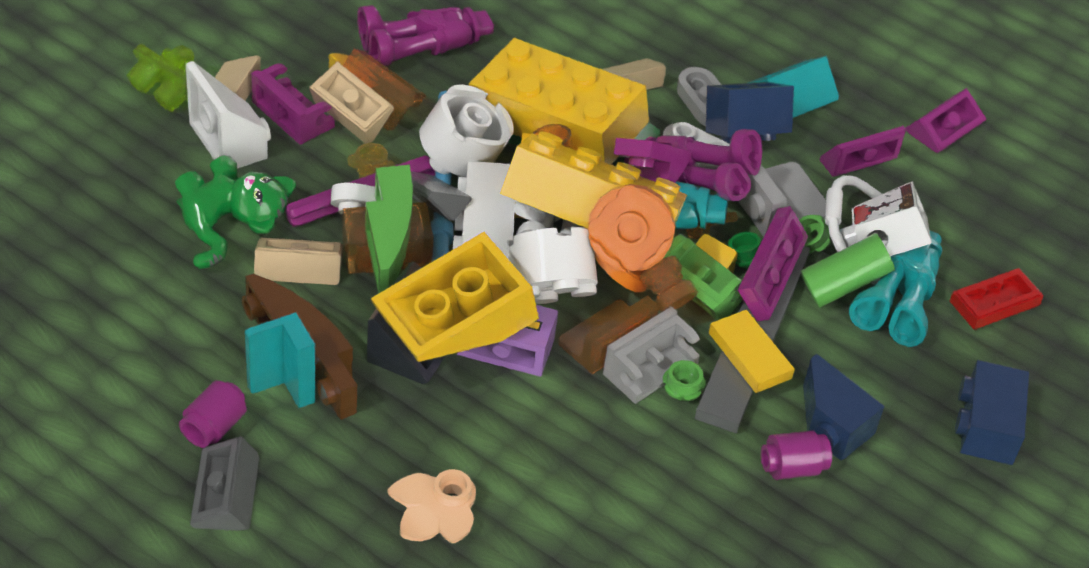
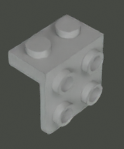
[738,162,826,237]

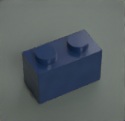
[706,82,794,143]
[955,360,1029,465]

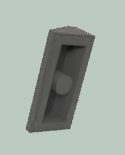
[411,172,472,221]
[190,436,259,531]

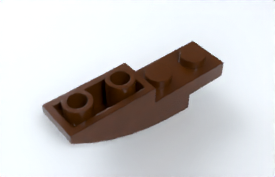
[242,273,357,420]

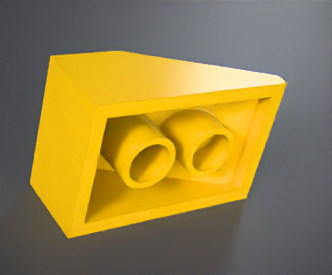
[371,232,539,362]

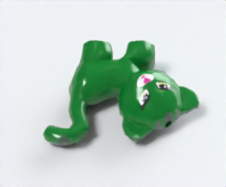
[175,155,297,269]

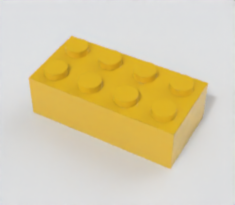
[469,38,649,164]
[500,131,687,229]

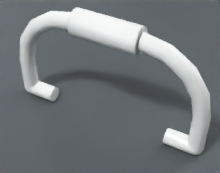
[825,175,882,286]

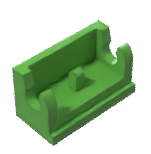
[654,234,743,320]

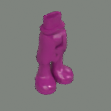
[357,5,494,68]
[624,129,762,201]

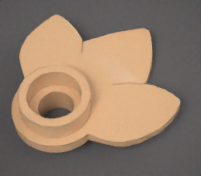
[388,469,476,544]

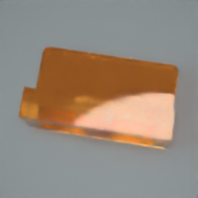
[343,48,426,131]
[559,295,659,374]

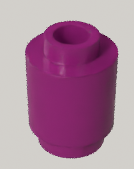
[179,381,247,448]
[761,430,832,480]

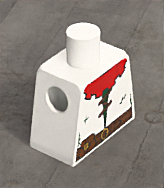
[839,181,932,256]

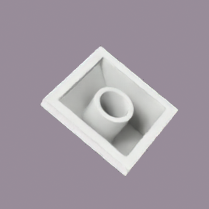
[186,61,271,169]

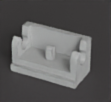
[603,306,700,404]

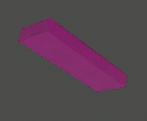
[738,206,808,321]

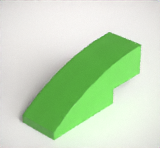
[365,165,413,294]

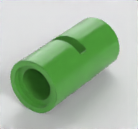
[800,233,895,308]

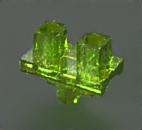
[126,43,195,112]

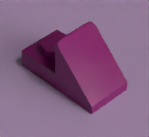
[614,138,692,183]

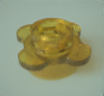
[348,143,395,178]

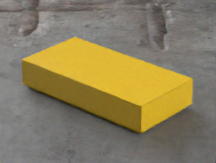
[709,309,795,393]

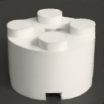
[419,85,514,177]
[507,227,598,304]

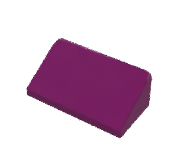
[905,88,987,153]
[820,126,906,177]

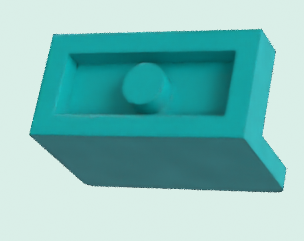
[748,56,839,118]
[245,313,315,408]

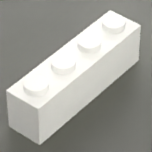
[453,161,515,260]

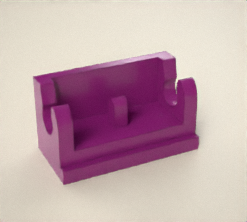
[251,63,335,145]

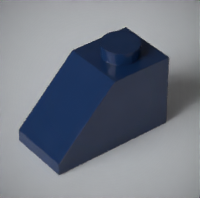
[803,354,884,461]

